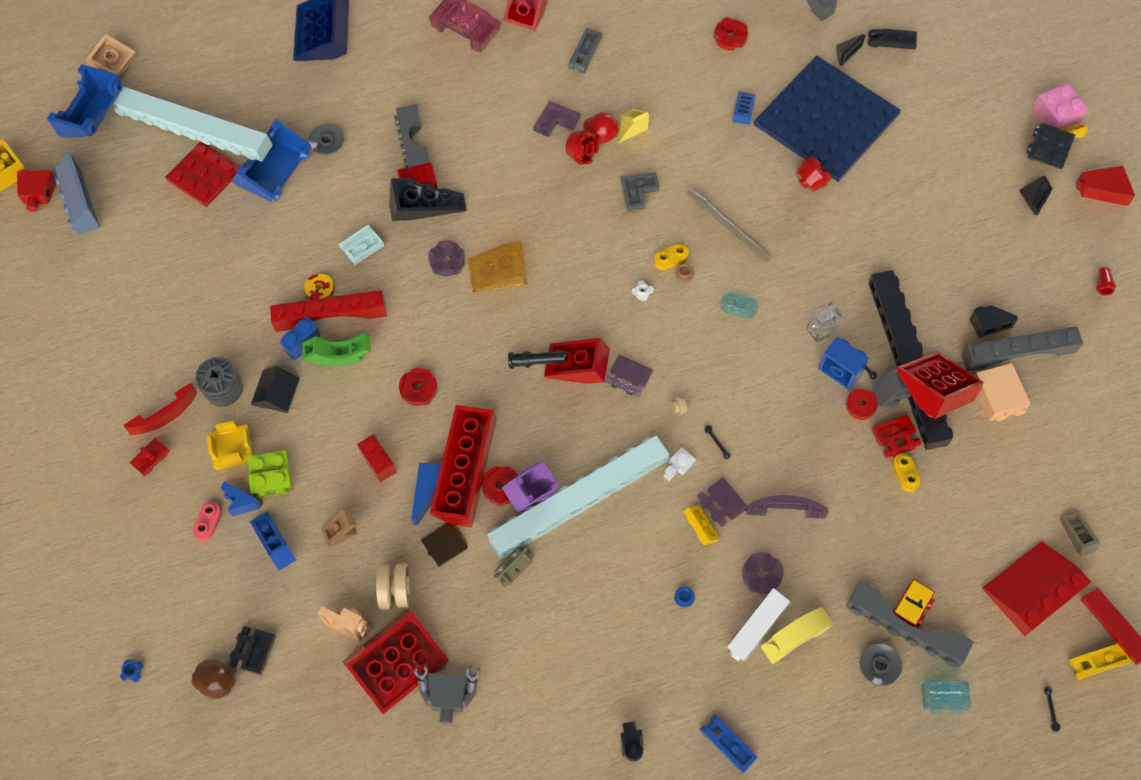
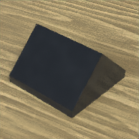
[251,366,300,413]

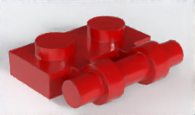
[871,414,922,458]

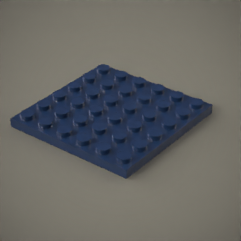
[753,55,901,182]

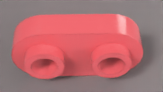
[193,502,222,541]

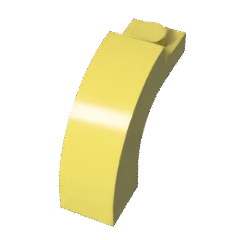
[761,607,834,664]

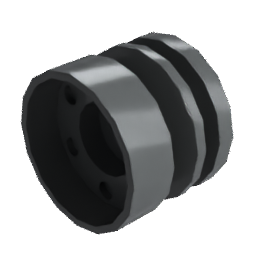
[195,357,243,407]

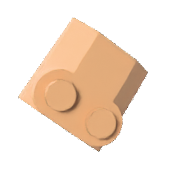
[86,34,136,77]

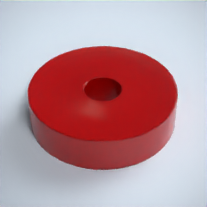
[846,389,878,420]

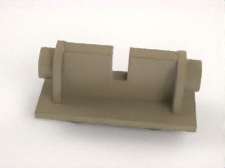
[494,548,533,587]

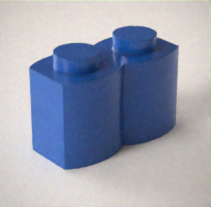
[280,317,321,360]

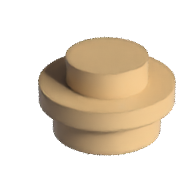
[671,397,687,416]

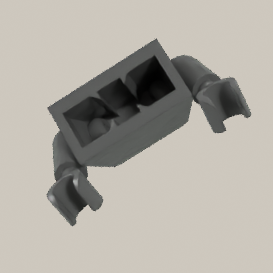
[415,664,481,724]

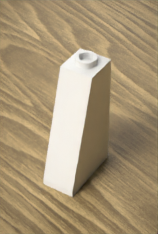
[727,588,791,661]

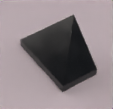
[836,34,866,67]
[1019,176,1053,215]

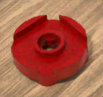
[714,17,748,51]
[399,368,438,406]
[482,466,519,506]

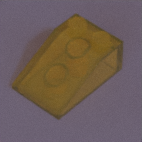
[468,242,527,292]

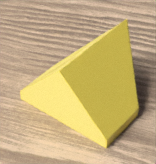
[618,108,649,143]

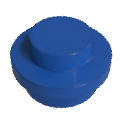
[674,587,695,608]

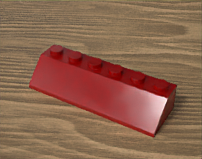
[429,405,497,528]

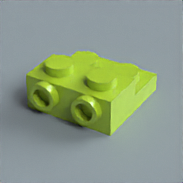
[247,450,293,498]

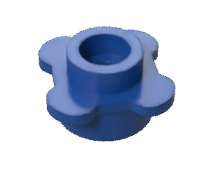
[120,660,144,682]

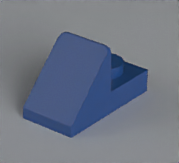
[220,481,262,516]

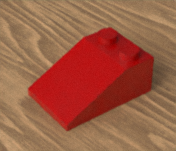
[544,338,610,384]

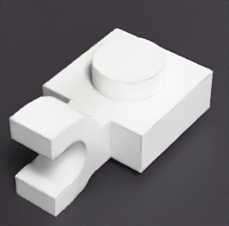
[663,448,696,481]

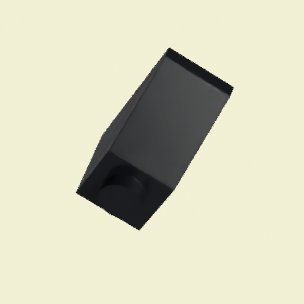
[969,305,1018,338]

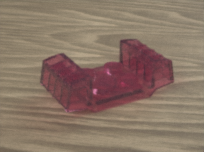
[429,0,501,53]

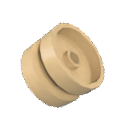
[376,563,411,610]

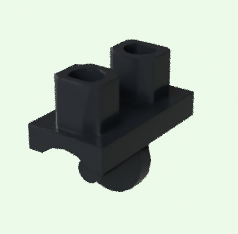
[620,722,643,762]

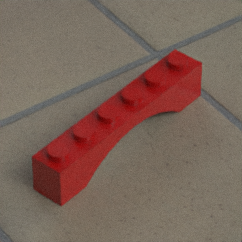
[270,290,387,332]

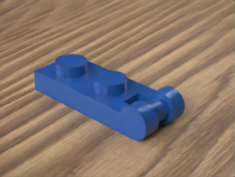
[700,715,758,774]

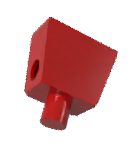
[17,170,57,212]

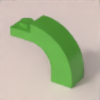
[302,332,370,366]

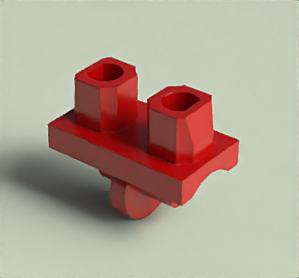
[129,438,170,476]

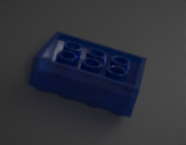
[293,0,349,61]

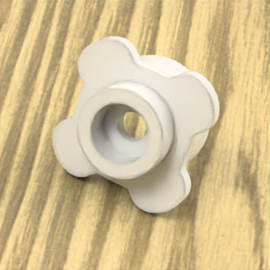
[632,280,654,301]

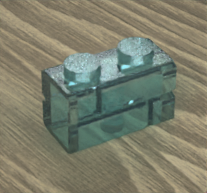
[922,681,971,714]

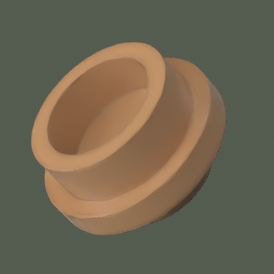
[675,264,694,282]

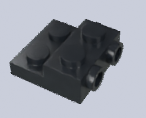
[1026,123,1076,169]

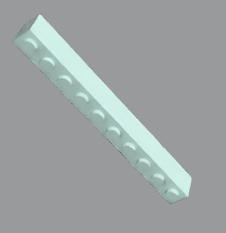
[112,87,272,162]
[487,435,669,560]

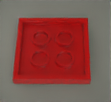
[165,141,240,208]

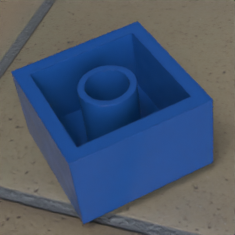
[818,336,869,390]

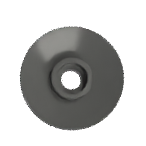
[309,124,344,155]
[860,644,902,686]

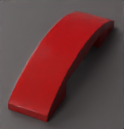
[123,383,197,435]

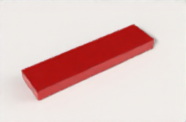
[1081,588,1141,666]

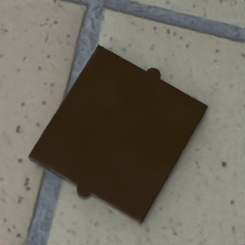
[421,523,468,567]

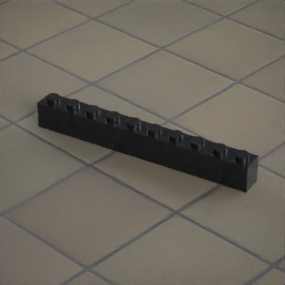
[868,270,953,450]

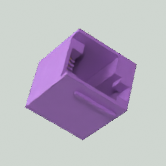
[502,461,559,513]

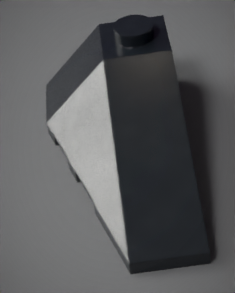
[389,178,467,221]

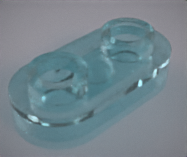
[721,294,758,318]

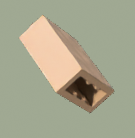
[975,363,1031,421]

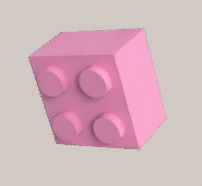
[1033,83,1088,129]

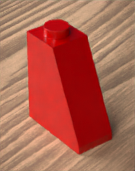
[1076,165,1135,206]

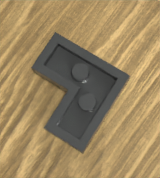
[621,172,659,211]

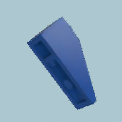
[411,462,441,525]
[250,512,296,571]

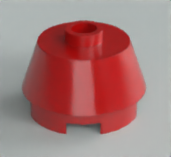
[565,130,599,165]
[796,156,832,192]

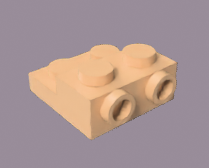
[318,606,370,642]

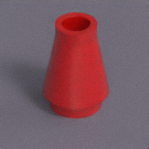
[1096,267,1116,296]

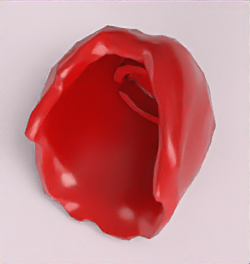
[583,112,619,144]

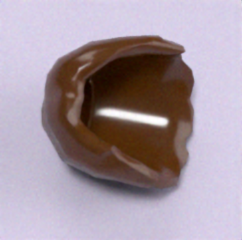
[191,659,236,699]

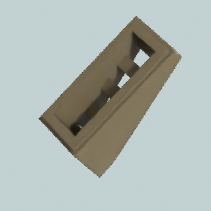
[1060,511,1100,556]

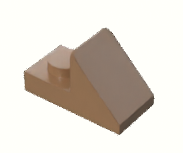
[321,508,357,546]

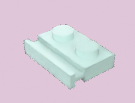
[339,224,384,266]

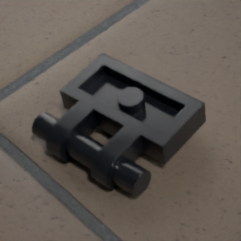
[228,626,276,676]

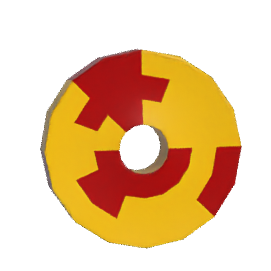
[304,274,335,300]

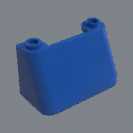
[47,64,123,138]
[232,119,311,202]

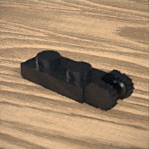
[868,29,917,49]

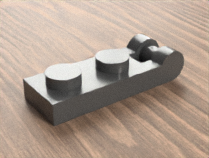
[568,28,602,73]

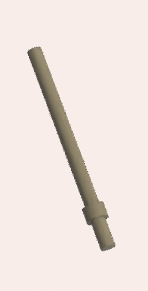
[687,188,771,262]

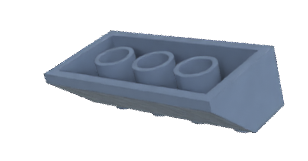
[55,152,100,235]

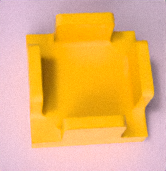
[206,421,253,470]

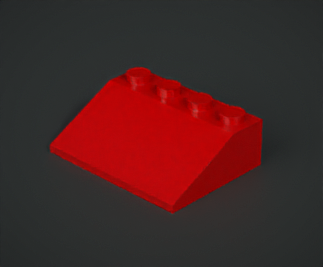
[896,351,984,419]
[982,541,1091,636]
[342,609,449,714]

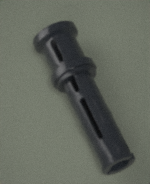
[508,351,567,369]

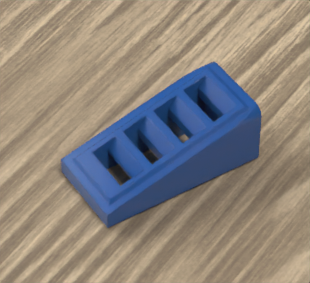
[733,92,756,125]

